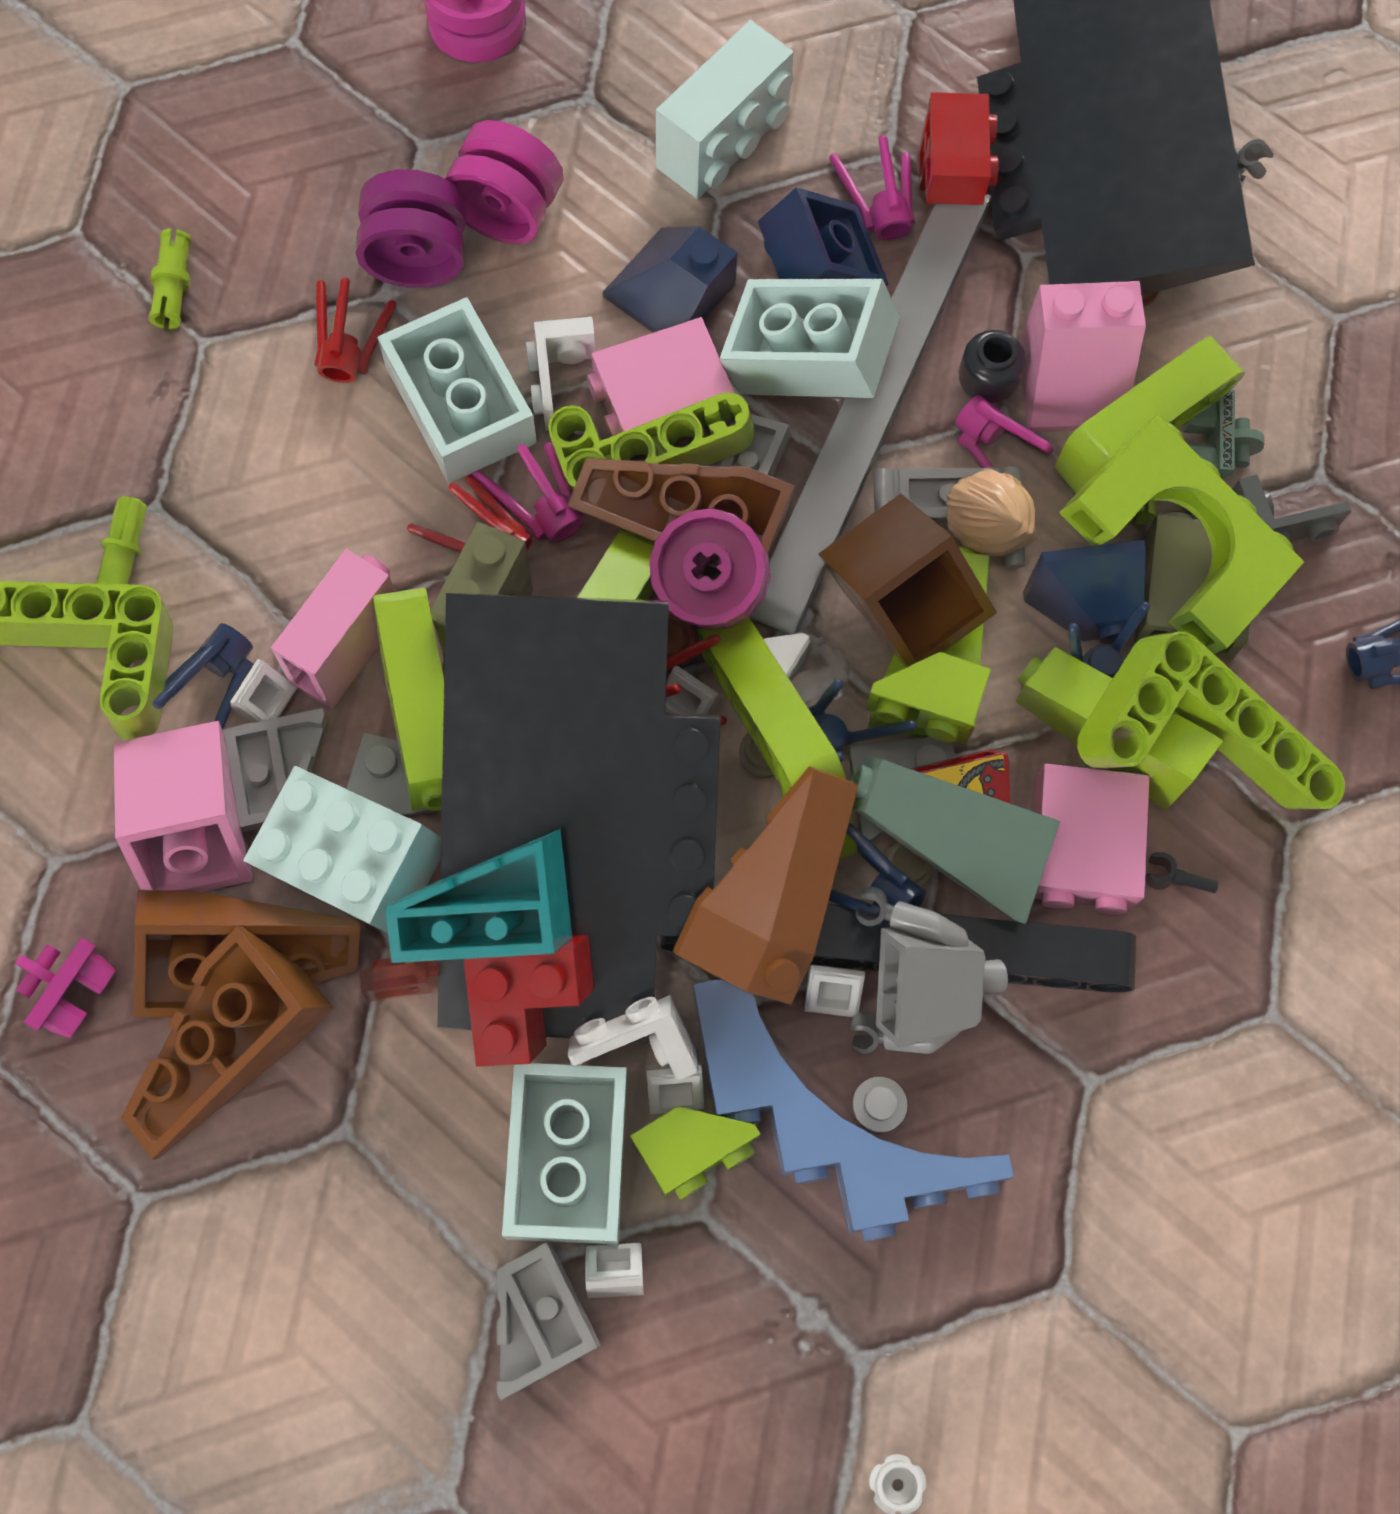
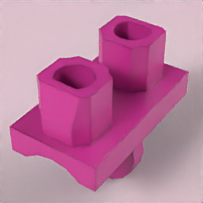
[14,937,116,1038]

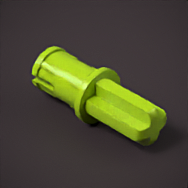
[96,496,147,584]

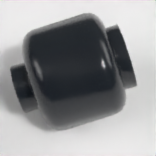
[958,330,1026,403]

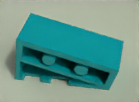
[385,829,572,963]

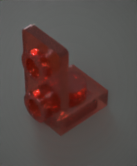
[359,958,439,1002]

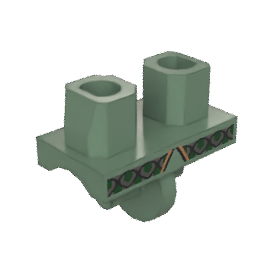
[1182,390,1264,480]

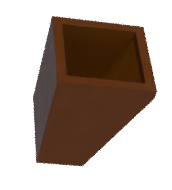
[819,493,997,667]

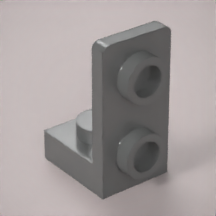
[1232,475,1351,543]

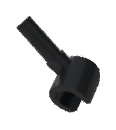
[1145,852,1219,893]

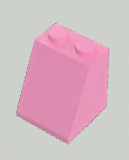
[1019,281,1146,432]
[113,721,253,892]

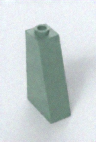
[851,756,1060,924]

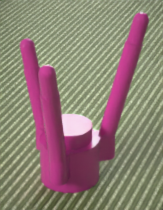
[829,135,915,240]
[955,395,1054,468]
[472,441,584,543]

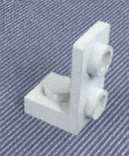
[526,316,595,431]
[567,995,698,1081]

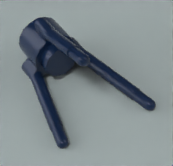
[1068,601,1150,678]
[1346,619,1400,689]
[153,623,254,730]
[808,679,917,762]
[829,823,926,926]

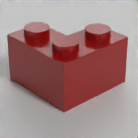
[918,92,998,205]
[464,935,594,1067]

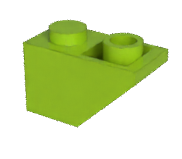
[865,652,991,742]
[630,1106,761,1200]

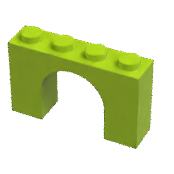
[1059,415,1304,654]

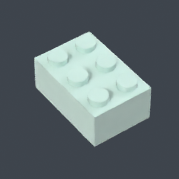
[656,19,794,200]
[719,279,900,398]
[377,297,537,484]
[243,766,441,933]
[502,1063,628,1245]

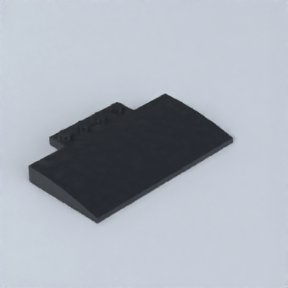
[977,0,1255,296]
[437,593,721,1042]

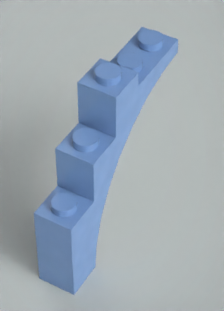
[693,979,1014,1242]

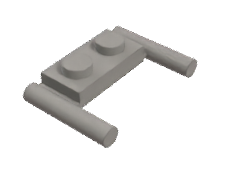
[874,466,1025,568]

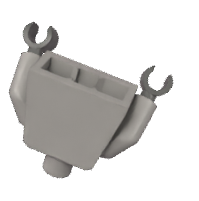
[850,887,1008,1054]

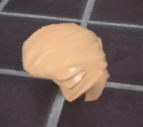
[946,469,1037,556]

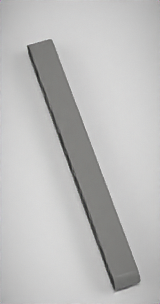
[750,194,992,635]

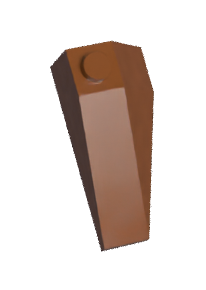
[567,458,795,570]
[673,766,858,1005]
[134,890,361,1017]
[121,926,334,1160]

